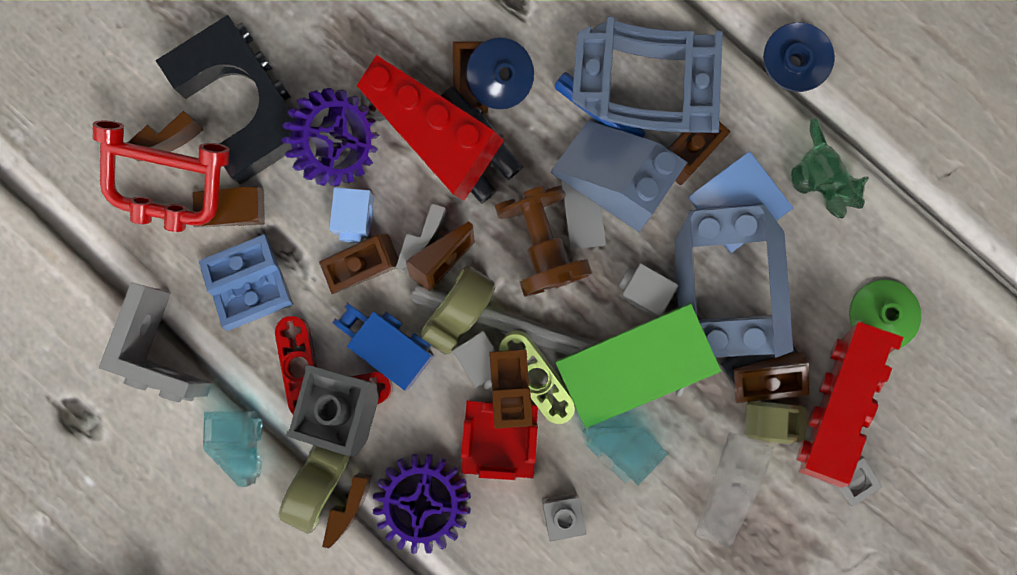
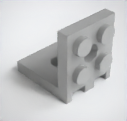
[99,282,212,402]

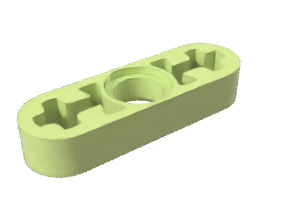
[499,330,575,424]

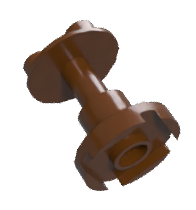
[495,186,592,297]

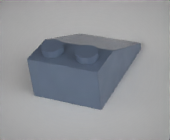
[550,120,687,232]

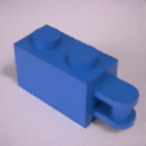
[332,302,434,391]

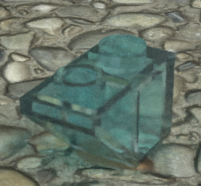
[203,411,262,487]
[582,426,669,485]

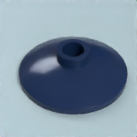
[763,22,835,92]
[466,38,534,109]

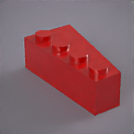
[356,55,504,201]
[796,322,904,488]

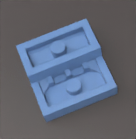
[688,151,793,254]
[199,234,293,331]

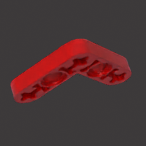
[275,316,393,415]

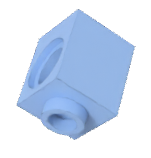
[329,187,375,243]

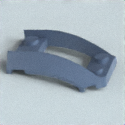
[572,17,723,133]
[675,204,793,358]

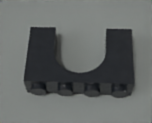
[155,15,299,185]

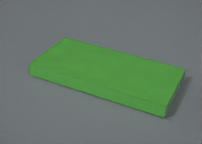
[555,302,722,429]

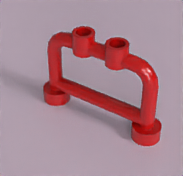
[92,120,230,232]

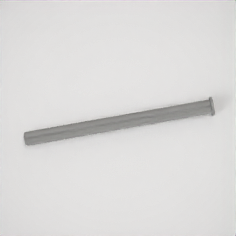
[411,283,685,397]

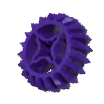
[281,88,380,187]
[372,453,471,554]

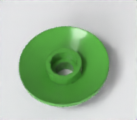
[849,280,921,348]

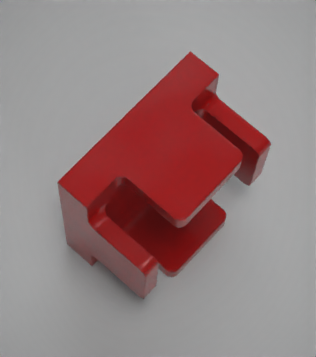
[461,400,538,480]

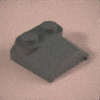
[286,365,379,456]

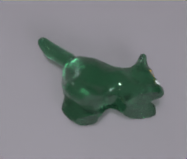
[791,118,869,219]

